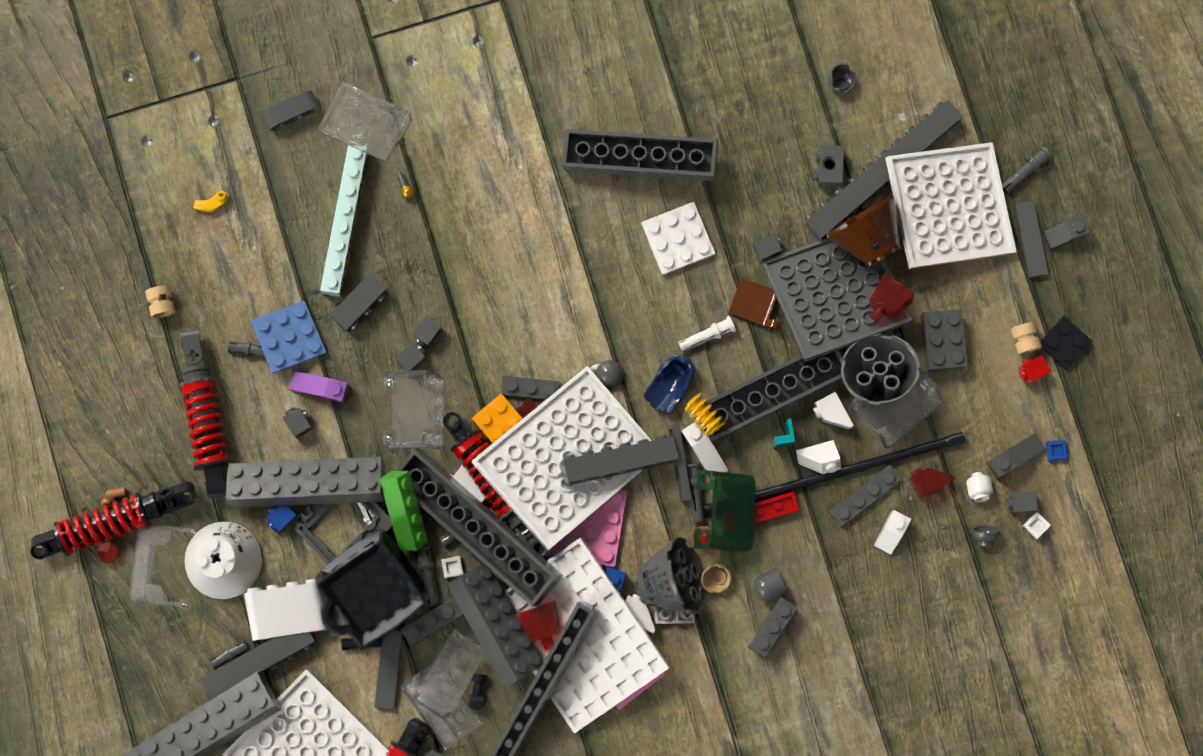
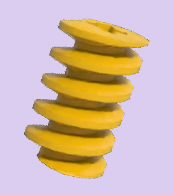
[684,392,726,436]

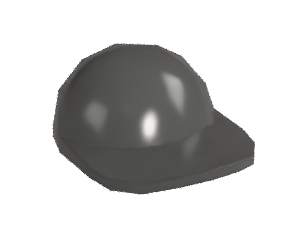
[590,360,624,390]

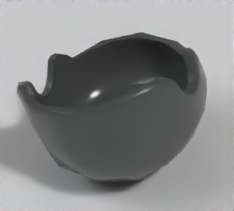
[828,63,857,94]

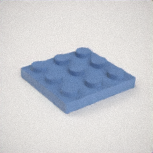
[250,301,326,374]

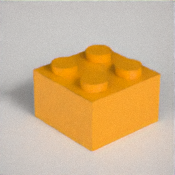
[472,393,523,444]

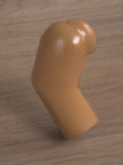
[100,487,127,508]

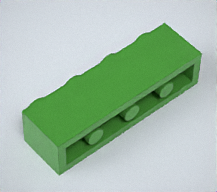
[379,471,429,551]

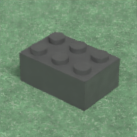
[920,309,967,372]

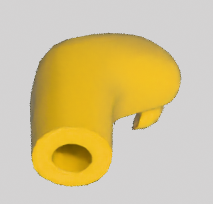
[194,191,229,212]

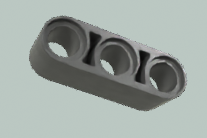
[262,90,320,131]

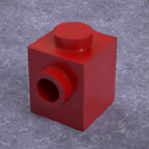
[1018,355,1051,385]

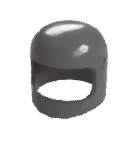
[754,568,787,602]

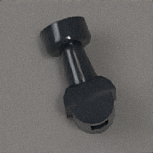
[467,673,487,710]

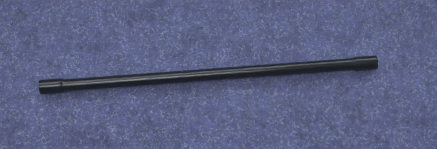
[703,432,965,516]

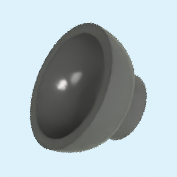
[972,525,1000,546]

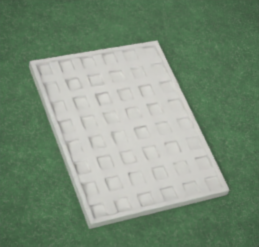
[504,537,670,733]

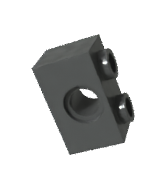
[815,145,844,187]

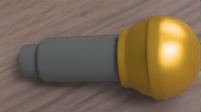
[397,172,414,199]

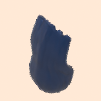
[643,355,695,414]

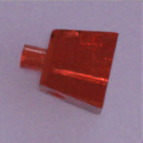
[869,273,915,322]
[517,601,561,650]

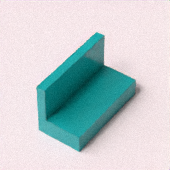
[772,419,795,449]

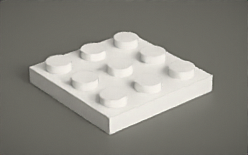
[641,202,715,276]

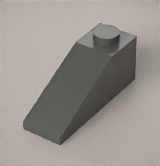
[986,433,1046,479]

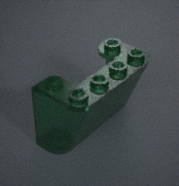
[694,470,755,552]

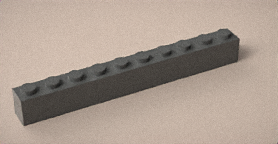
[805,100,963,241]
[491,601,600,756]

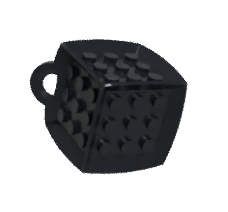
[315,529,429,647]

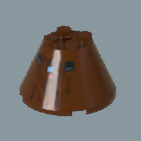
[826,194,901,266]

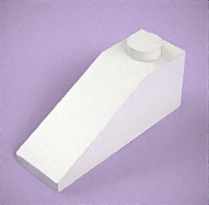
[681,423,729,481]

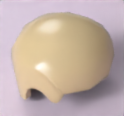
[701,564,732,594]

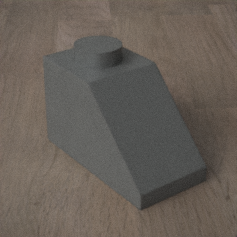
[1043,215,1090,249]

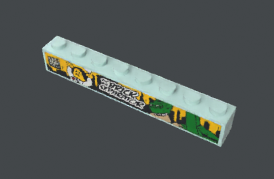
[320,143,370,297]

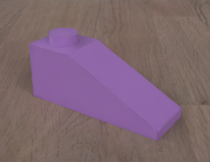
[289,371,350,404]

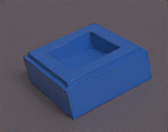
[1045,440,1068,461]

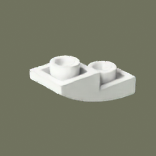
[652,605,695,624]

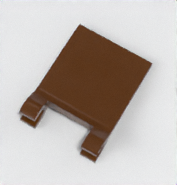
[728,278,779,331]

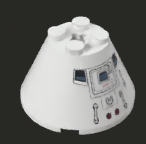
[185,522,262,599]

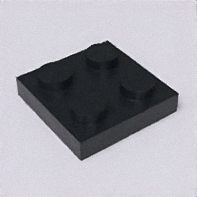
[1041,316,1092,370]

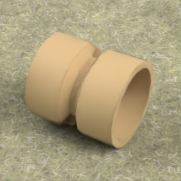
[145,285,175,318]
[1010,322,1042,355]

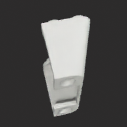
[244,579,327,641]

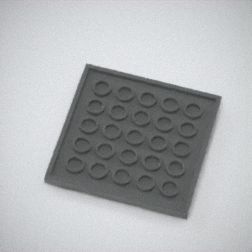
[761,237,913,362]

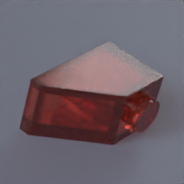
[908,467,956,499]

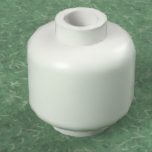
[966,472,993,502]

